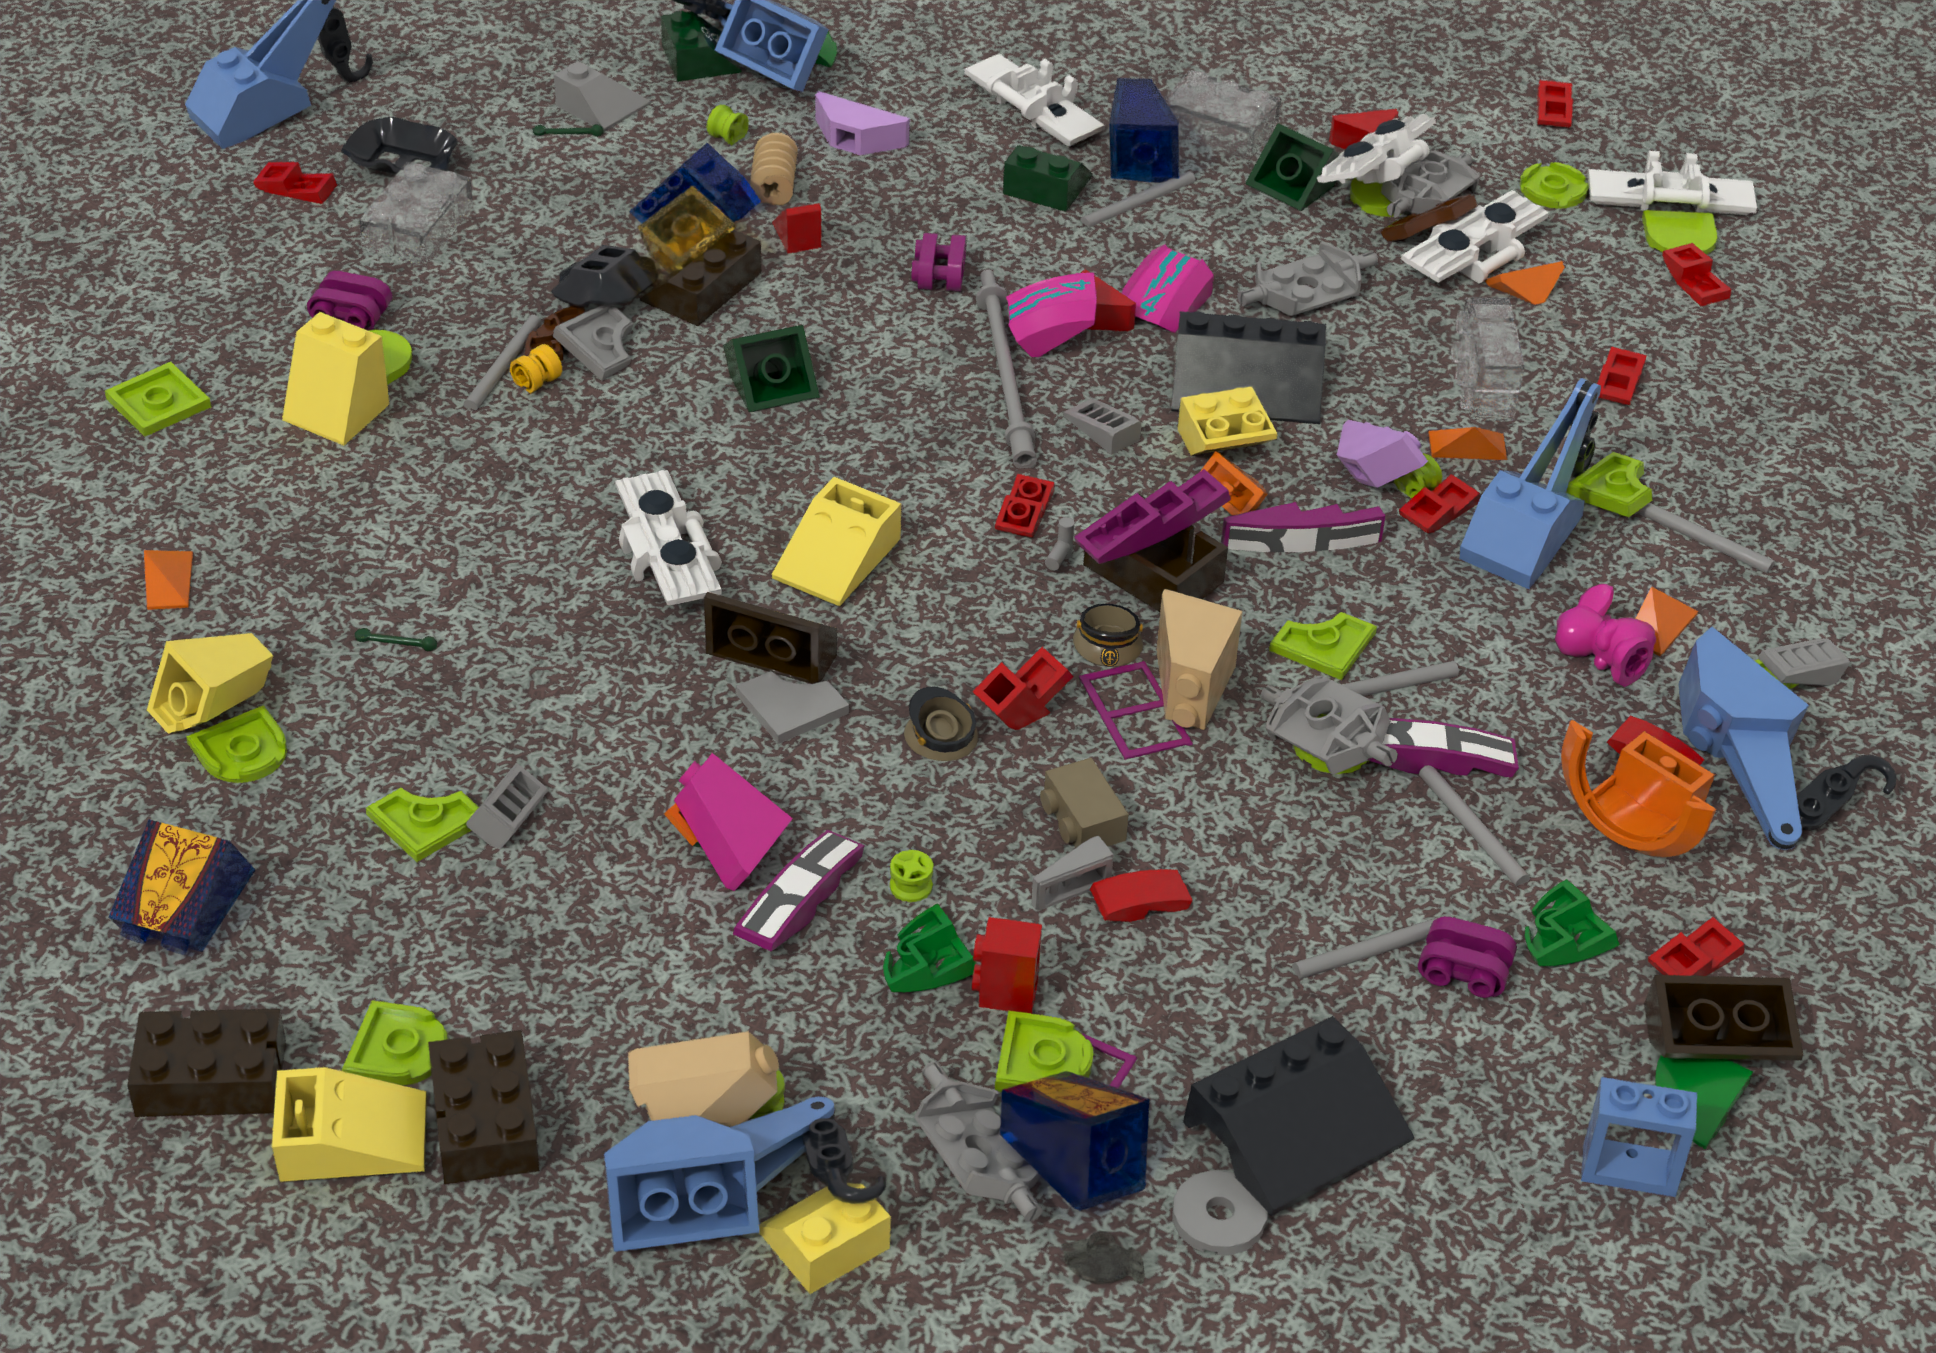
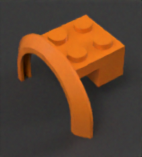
[1561,720,1716,857]

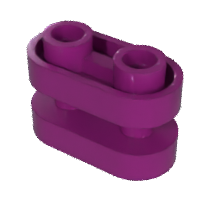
[911,233,967,292]
[307,271,392,331]
[1418,916,1517,998]

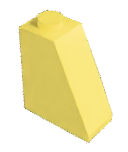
[147,633,273,734]

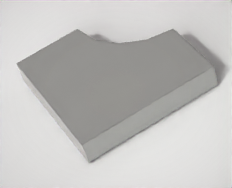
[553,304,633,381]
[736,671,849,744]

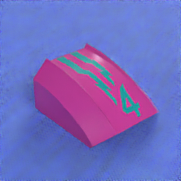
[1121,244,1214,333]
[1006,272,1097,357]

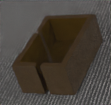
[1083,493,1228,612]
[127,1009,286,1117]
[428,1030,540,1185]

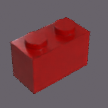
[972,917,1042,1014]

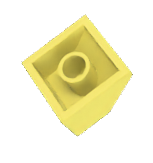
[759,1183,891,1294]

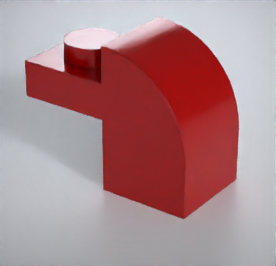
[972,647,1074,730]

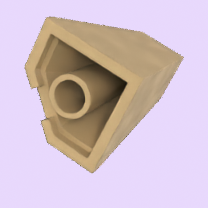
[628,1031,779,1127]

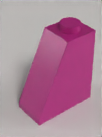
[674,753,793,891]

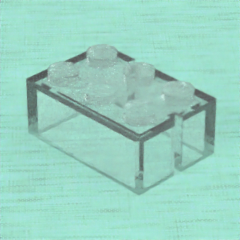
[1159,70,1281,162]
[359,162,474,267]
[1451,297,1525,422]

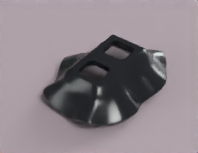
[341,117,458,181]
[551,245,658,307]

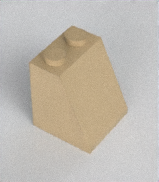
[1157,589,1242,730]

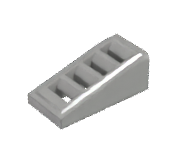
[1063,398,1141,455]
[1758,639,1850,686]
[466,763,549,849]
[1031,835,1114,911]

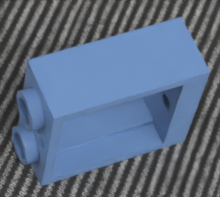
[1581,1077,1697,1197]

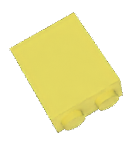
[282,312,390,445]

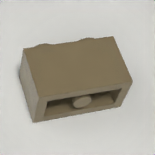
[1040,757,1129,848]

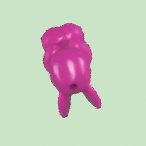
[1555,584,1656,687]

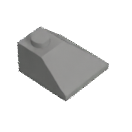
[554,61,651,131]

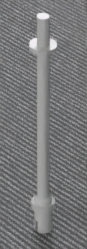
[976,269,1037,468]

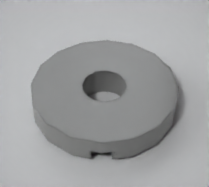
[1172,1170,1267,1256]

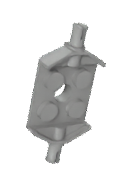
[1381,150,1480,218]
[1237,242,1378,316]
[1261,675,1397,775]
[914,1061,1049,1222]

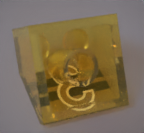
[637,186,736,273]

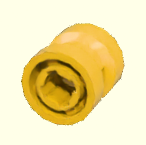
[510,344,562,394]

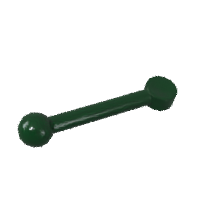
[532,124,604,137]
[355,628,437,651]

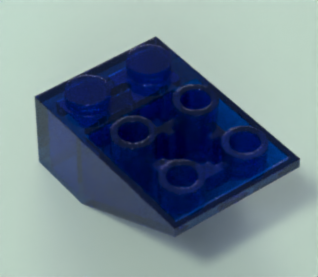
[629,143,761,247]

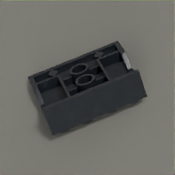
[1171,311,1326,424]
[1183,1016,1414,1216]

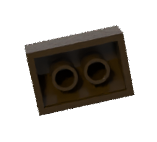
[640,229,762,326]
[704,592,837,684]
[1644,975,1804,1061]

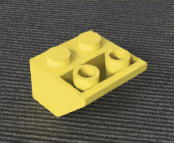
[1178,387,1277,455]

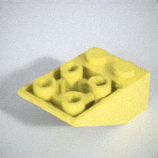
[772,477,901,607]
[272,1067,427,1182]

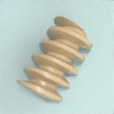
[750,133,798,205]

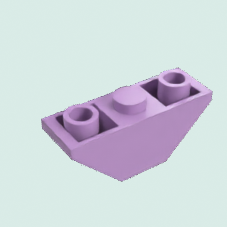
[816,91,910,155]
[1337,420,1428,488]

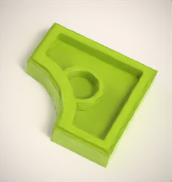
[1567,452,1652,517]
[1269,612,1377,680]
[366,788,479,862]

